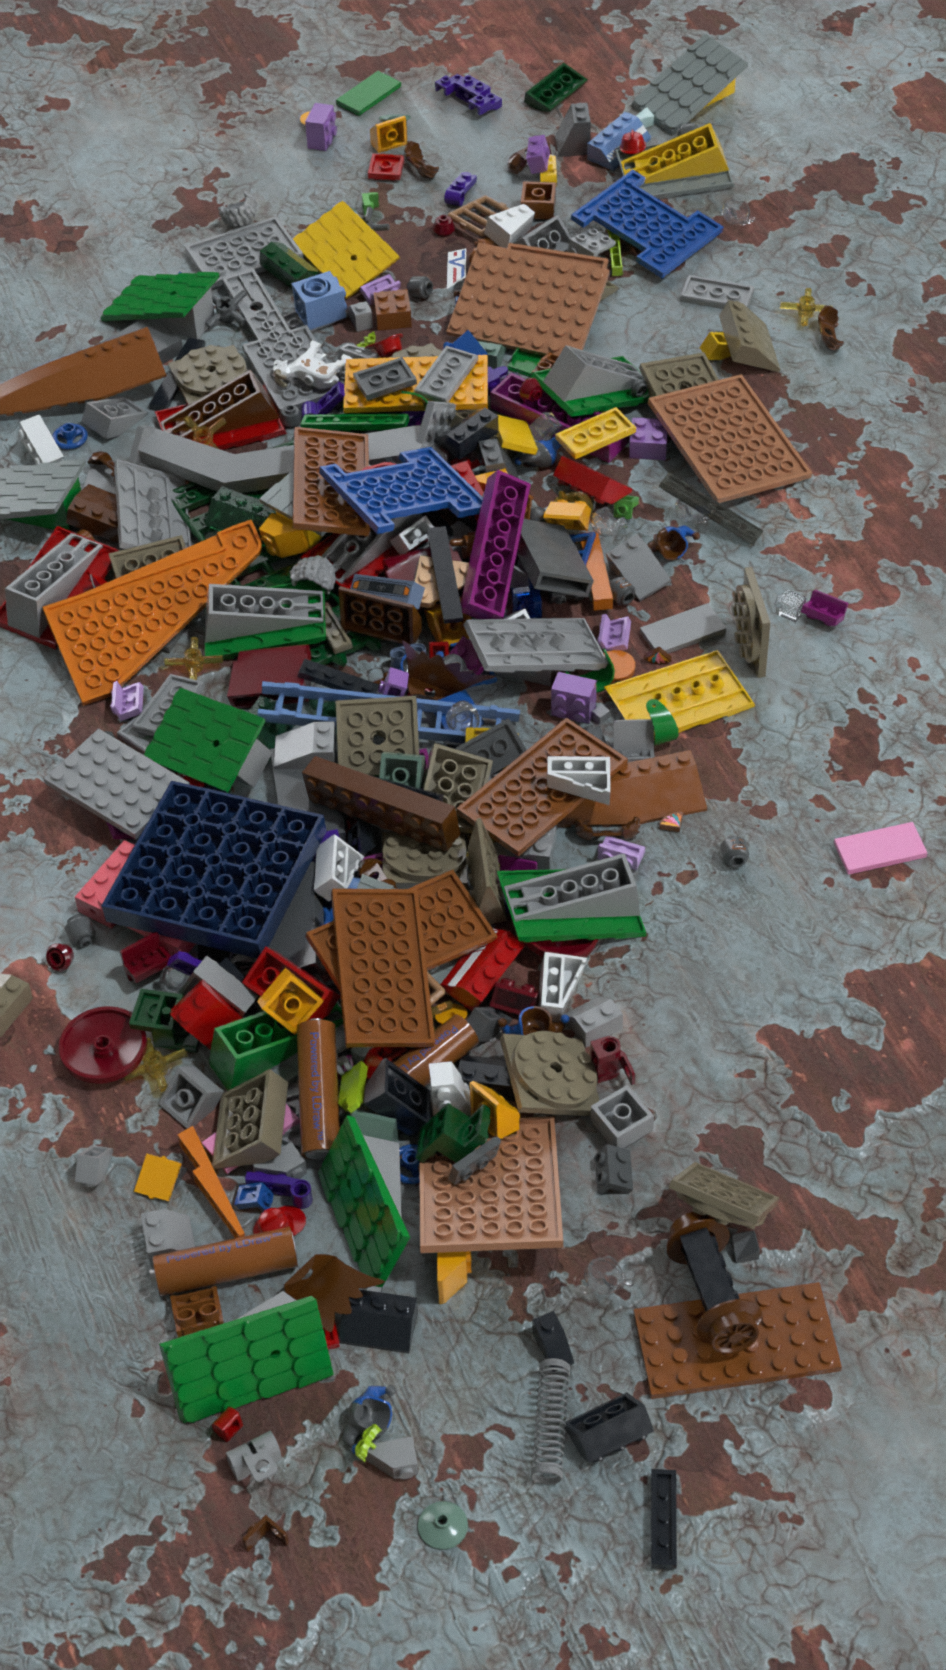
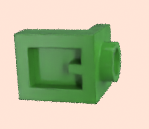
[362,192,379,216]
[613,495,639,519]

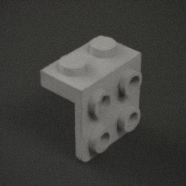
[568,228,616,257]
[613,719,655,762]

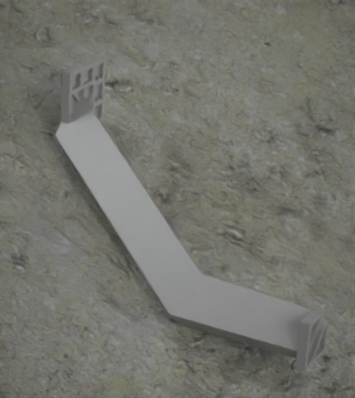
[128,401,456,495]

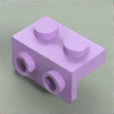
[360,274,401,306]
[597,614,631,652]
[110,681,144,721]
[598,836,645,870]

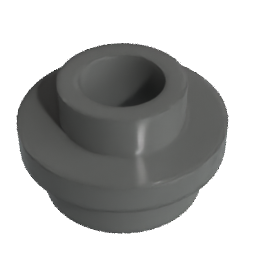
[630,379,648,397]

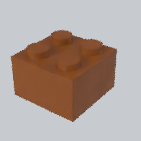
[521,181,556,220]
[373,289,412,331]

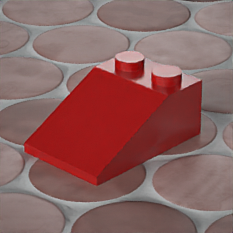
[170,979,243,1050]

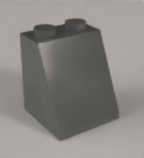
[555,103,591,157]
[478,438,519,478]

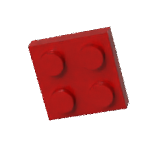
[368,153,405,181]

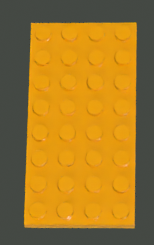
[343,355,488,413]

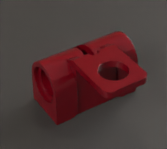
[590,1036,635,1085]

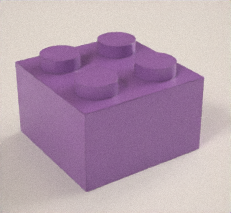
[305,103,337,151]
[629,417,668,460]
[551,672,596,724]

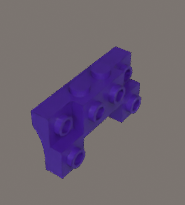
[435,74,502,115]

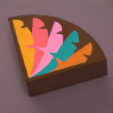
[644,646,672,665]

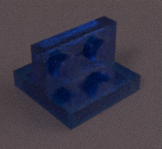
[512,577,542,619]

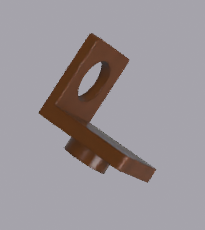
[242,1515,289,1552]

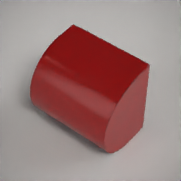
[429,641,449,659]
[211,1407,243,1442]

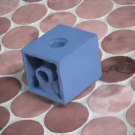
[292,271,347,330]

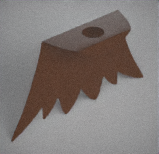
[402,640,496,701]
[284,1254,385,1332]

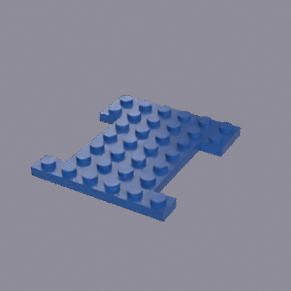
[570,170,724,278]
[319,447,483,534]

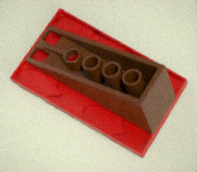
[155,369,287,450]

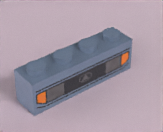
[350,574,425,610]

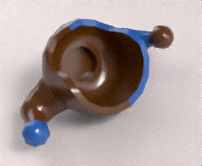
[647,525,700,560]
[497,1006,569,1035]

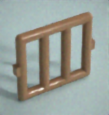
[447,195,510,237]

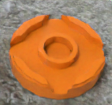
[603,650,635,683]

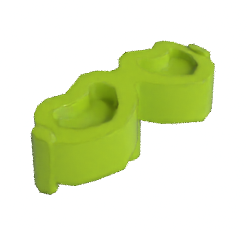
[356,331,376,347]
[355,1424,382,1462]

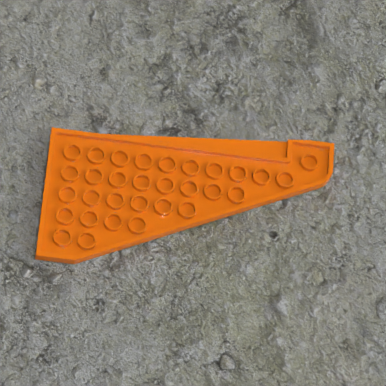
[42,519,262,706]

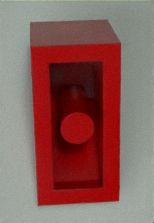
[363,1047,408,1080]

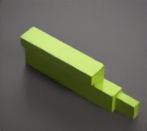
[338,1060,368,1113]

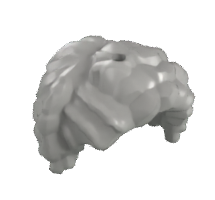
[218,191,257,229]
[290,555,336,595]

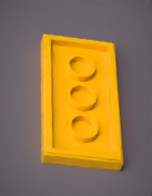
[555,407,636,459]
[497,415,538,455]

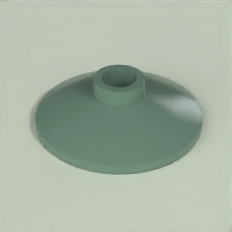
[379,114,411,122]
[418,1501,468,1550]

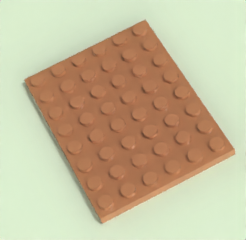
[446,242,610,356]
[648,374,812,504]
[419,1117,563,1253]

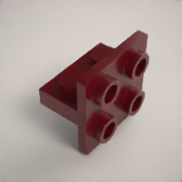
[120,932,171,983]
[490,977,539,1015]

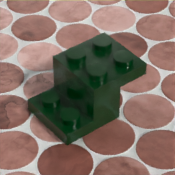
[129,988,200,1053]
[416,1103,491,1163]

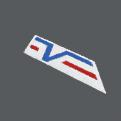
[447,248,466,289]

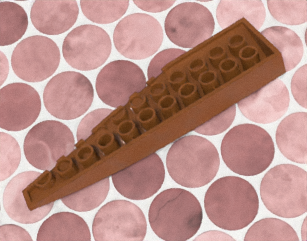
[0,327,167,416]
[556,750,707,828]

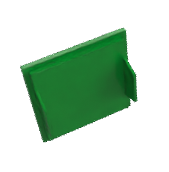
[507,348,544,377]

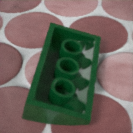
[523,62,588,112]

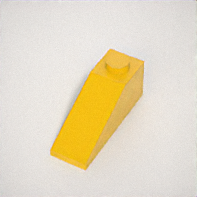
[699,332,731,360]

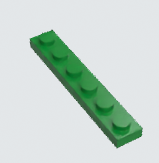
[300,414,409,431]

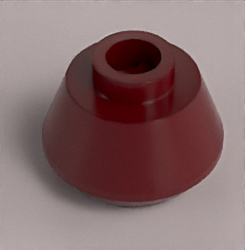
[433,214,455,236]
[519,378,542,402]
[46,943,74,972]

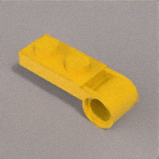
[540,154,557,188]

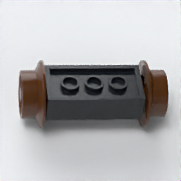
[666,1212,762,1354]

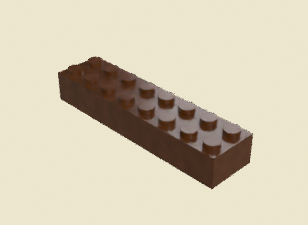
[302,756,460,851]

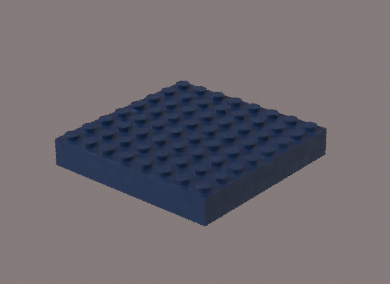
[101,780,327,959]

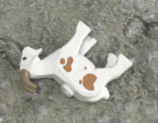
[273,340,352,389]

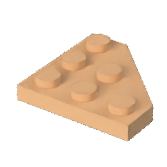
[415,555,469,608]

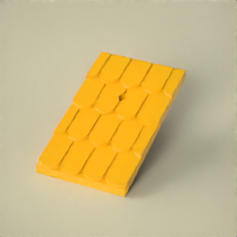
[293,201,400,300]
[605,650,755,740]

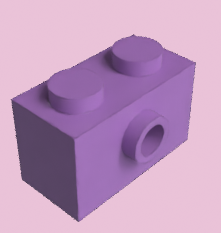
[526,135,550,174]
[378,667,409,697]

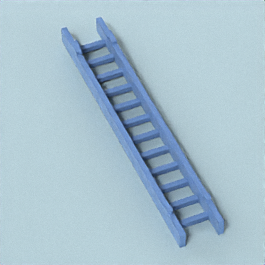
[258,681,520,744]

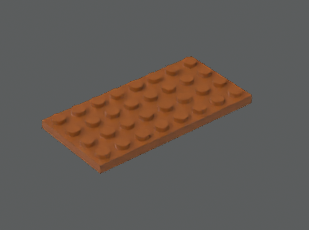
[292,427,370,536]
[457,718,628,857]
[305,870,497,991]
[331,889,435,1047]
[633,1282,842,1399]

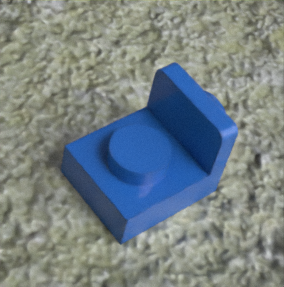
[234,1182,273,1212]

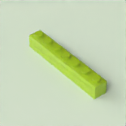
[607,229,623,276]

